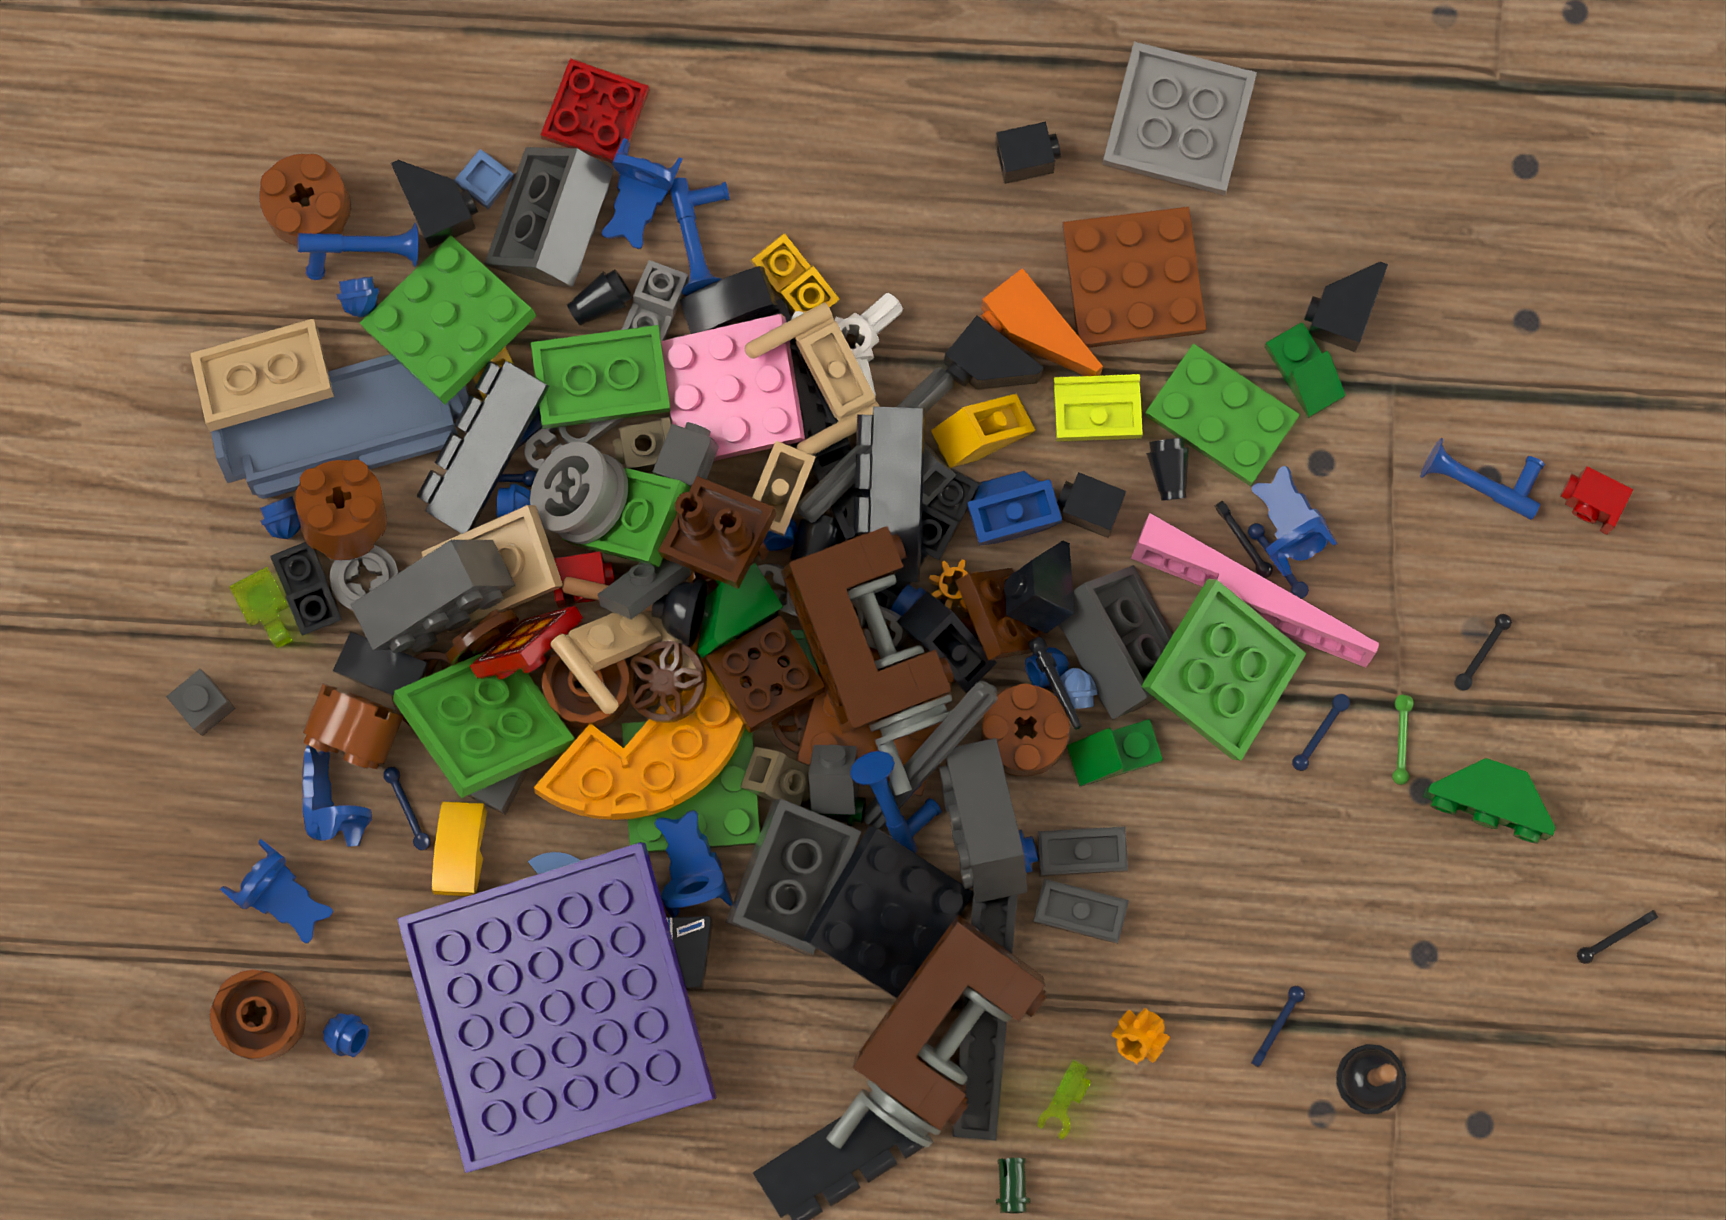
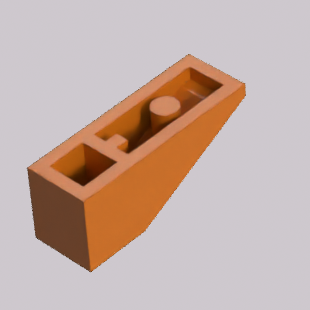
[980,268,1103,376]

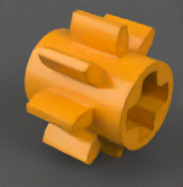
[929,559,976,613]
[1111,1008,1170,1064]

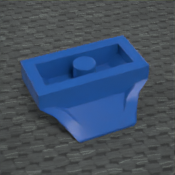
[967,471,1062,546]

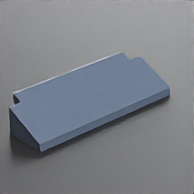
[211,354,469,499]

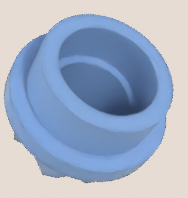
[1054,668,1098,709]

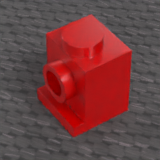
[1560,466,1634,535]
[554,551,615,608]

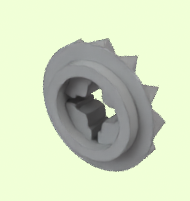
[330,545,399,610]

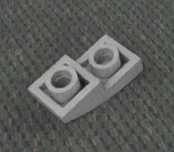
[621,260,688,341]

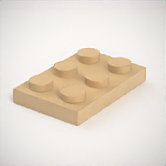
[190,318,334,432]
[421,505,563,632]

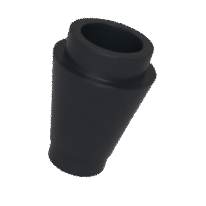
[567,269,633,326]
[1146,438,1189,501]

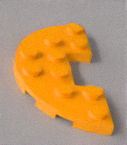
[533,618,748,820]

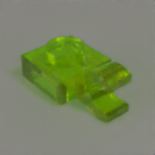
[229,567,293,649]
[1037,1060,1091,1140]

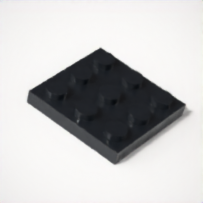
[803,826,974,999]

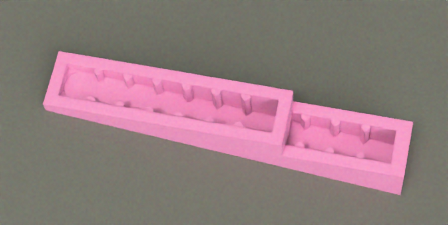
[1131,513,1379,668]

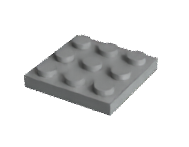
[1102,42,1257,196]

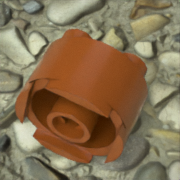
[259,154,351,246]
[295,459,387,560]
[542,650,630,730]
[303,683,404,770]
[981,683,1070,776]
[210,970,306,1061]

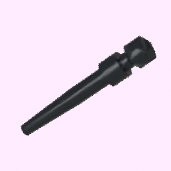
[1028,636,1082,730]

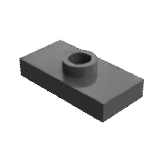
[598,558,691,619]
[1038,827,1128,876]
[1033,879,1129,944]

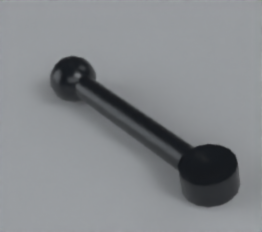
[1215,501,1273,578]
[1454,614,1512,691]
[1577,910,1658,964]

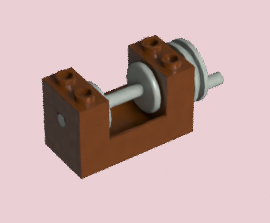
[781,526,954,795]
[826,915,1047,1149]

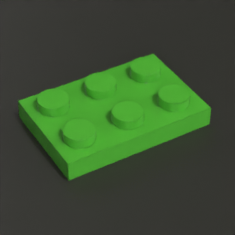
[531,325,671,429]
[1144,343,1300,487]
[562,468,691,567]

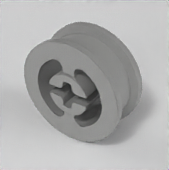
[530,442,628,544]

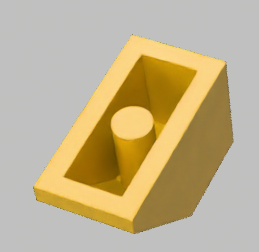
[931,393,1036,468]

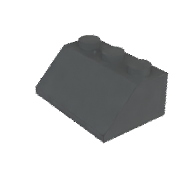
[484,147,614,287]
[1059,565,1173,720]

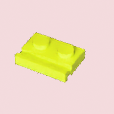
[1053,374,1143,442]

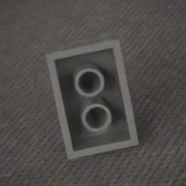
[350,540,515,653]
[939,738,1027,903]
[725,799,861,955]

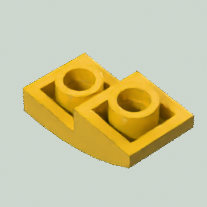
[750,233,840,313]
[432,802,487,896]

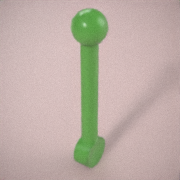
[1392,694,1414,785]

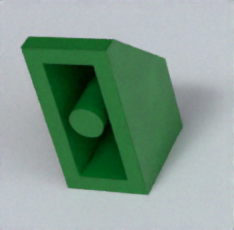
[697,564,783,659]

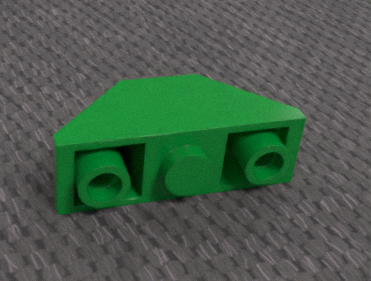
[1422,758,1556,844]

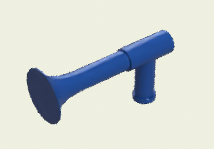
[670,177,730,296]
[297,223,419,280]
[1420,438,1545,520]
[850,751,942,853]

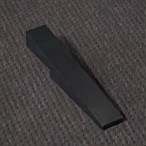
[750,298,870,542]
[952,893,1018,1141]

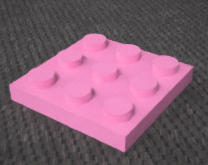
[661,314,805,461]

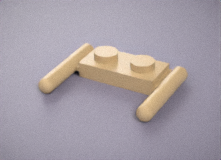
[745,302,880,455]
[550,611,697,714]

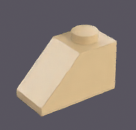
[753,441,816,536]

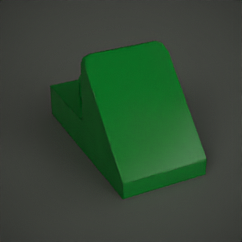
[1264,322,1346,418]
[1066,719,1163,787]

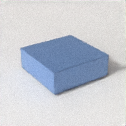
[455,149,514,209]

